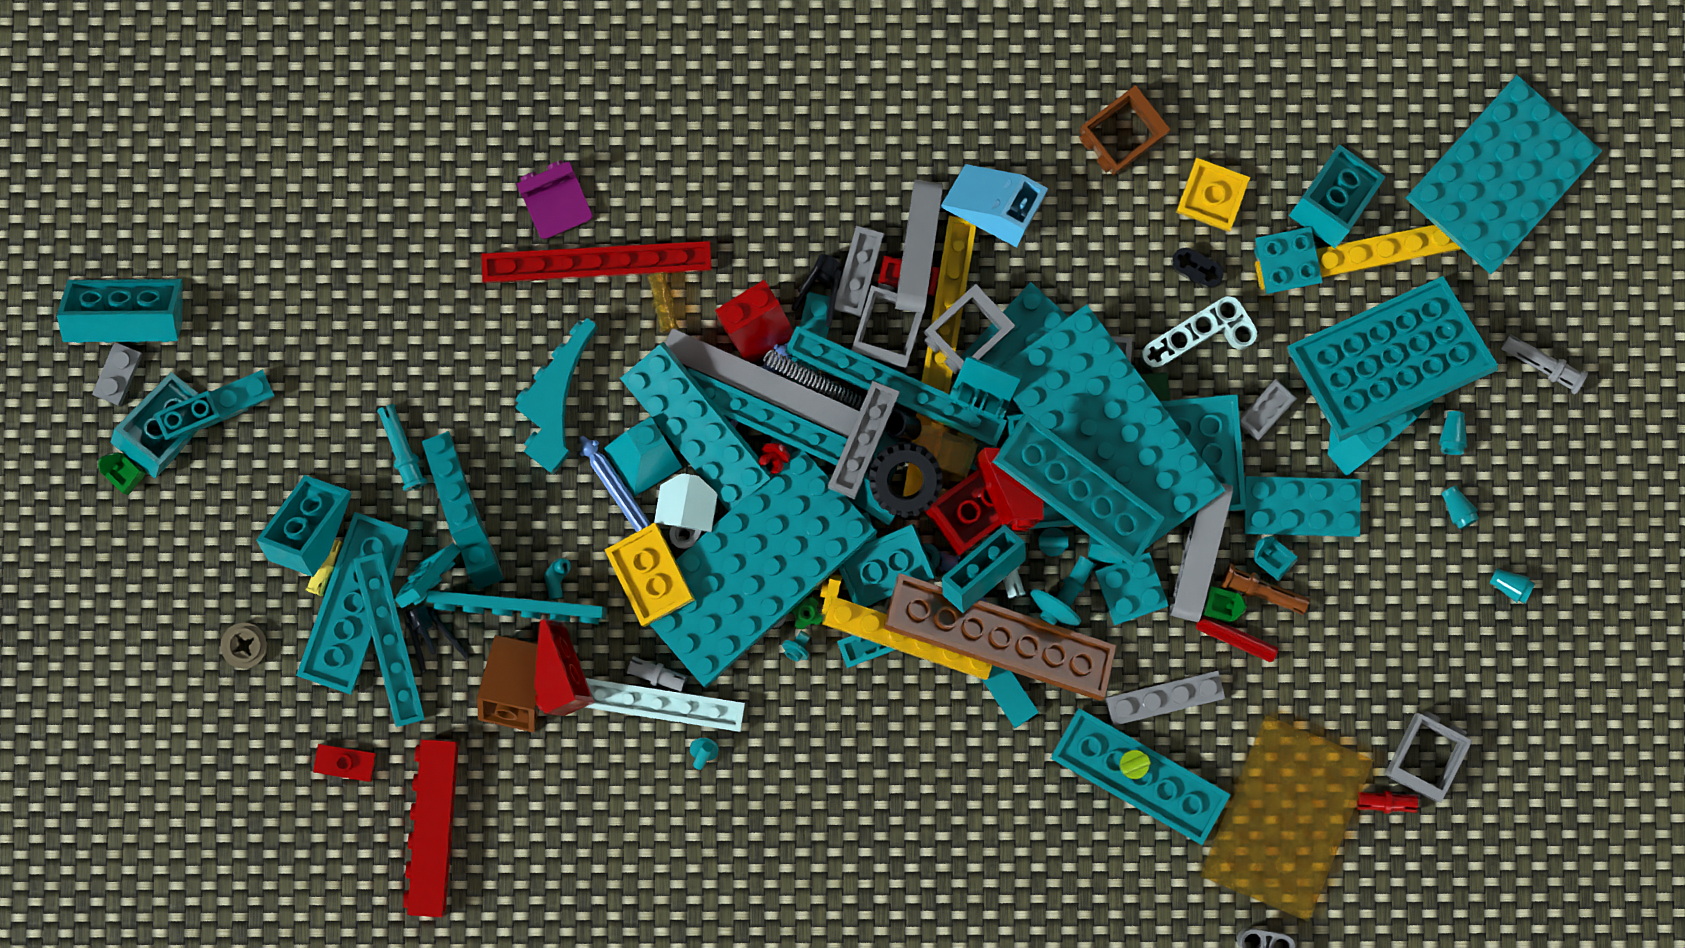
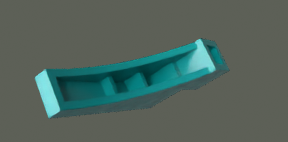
[515,318,598,475]
[422,431,504,590]

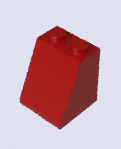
[715,279,794,364]
[975,447,1043,532]

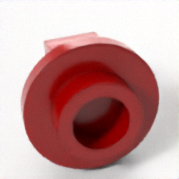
[759,443,790,475]

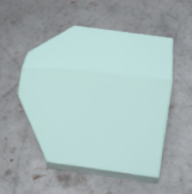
[654,474,718,532]

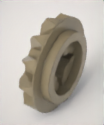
[221,622,268,669]

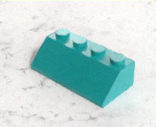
[57,279,183,343]

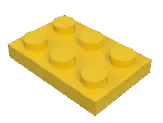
[605,522,695,627]

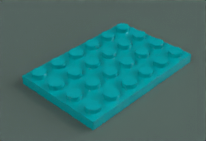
[1405,75,1602,275]
[1287,276,1498,442]

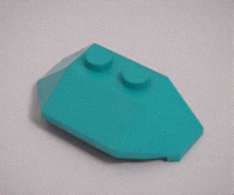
[1327,400,1434,476]

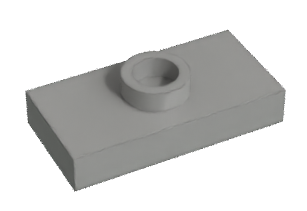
[1239,379,1297,441]

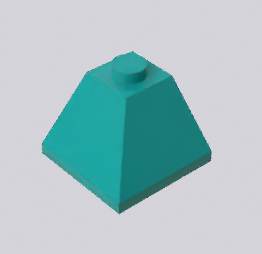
[604,416,683,497]

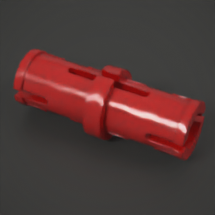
[1357,791,1418,814]

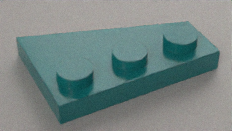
[394,542,460,608]

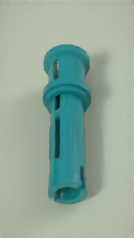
[377,404,428,492]

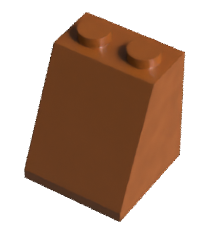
[477,635,540,733]

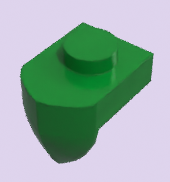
[98,452,146,495]
[1202,586,1247,622]

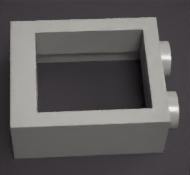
[852,283,926,371]
[924,284,1015,374]
[1384,711,1473,803]

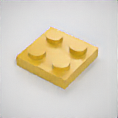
[1176,158,1250,232]

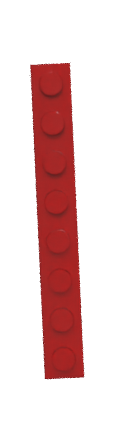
[481,241,712,283]

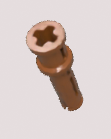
[1221,563,1310,615]

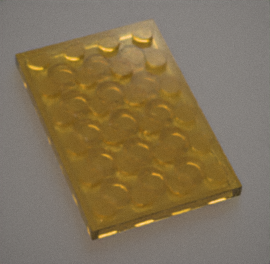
[1200,715,1374,921]

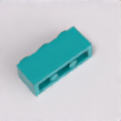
[941,525,1026,613]

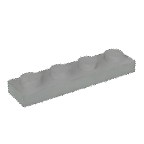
[828,381,900,499]
[1105,671,1225,726]

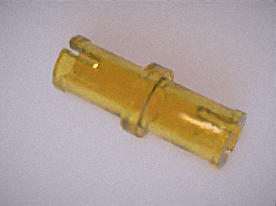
[647,272,679,333]

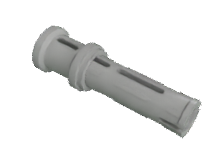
[1501,334,1588,395]

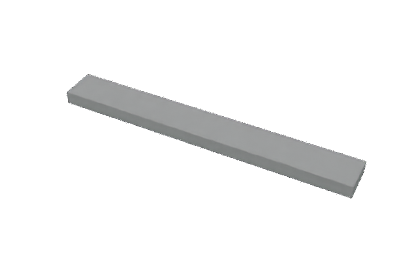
[665,328,860,438]

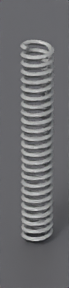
[763,350,865,411]

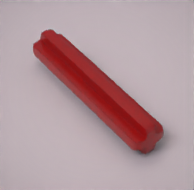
[1196,615,1278,662]

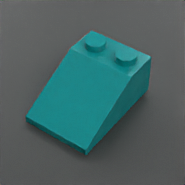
[1289,144,1385,249]
[110,372,198,478]
[256,475,351,577]

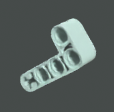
[1140,296,1257,370]

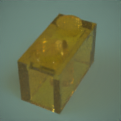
[917,422,978,478]

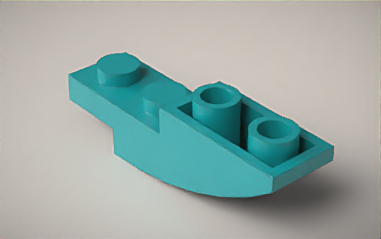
[154,369,275,441]

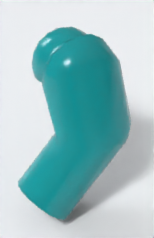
[544,558,571,600]

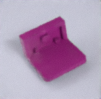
[516,160,593,240]

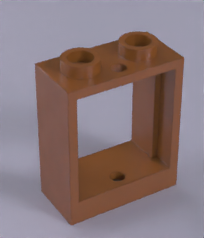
[1079,85,1170,176]

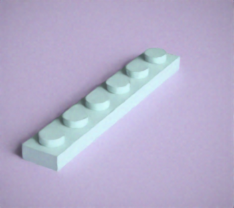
[585,678,745,732]

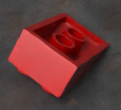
[924,470,1002,556]
[534,619,595,716]

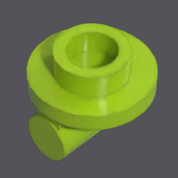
[1119,750,1151,779]

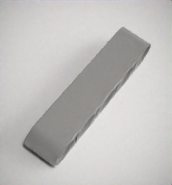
[895,179,943,313]
[1169,483,1233,622]

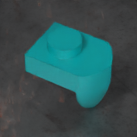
[1254,536,1298,581]

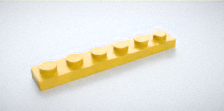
[822,596,992,680]

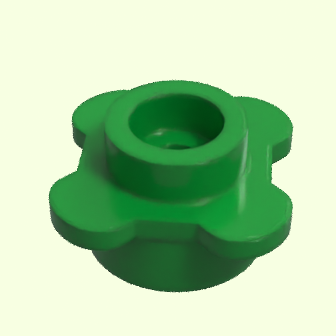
[791,597,822,630]

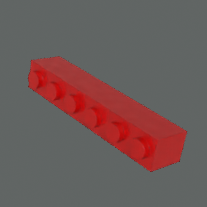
[403,739,459,918]

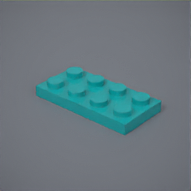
[1243,476,1361,537]

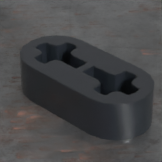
[1171,248,1223,289]

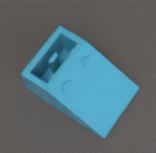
[941,164,1048,248]

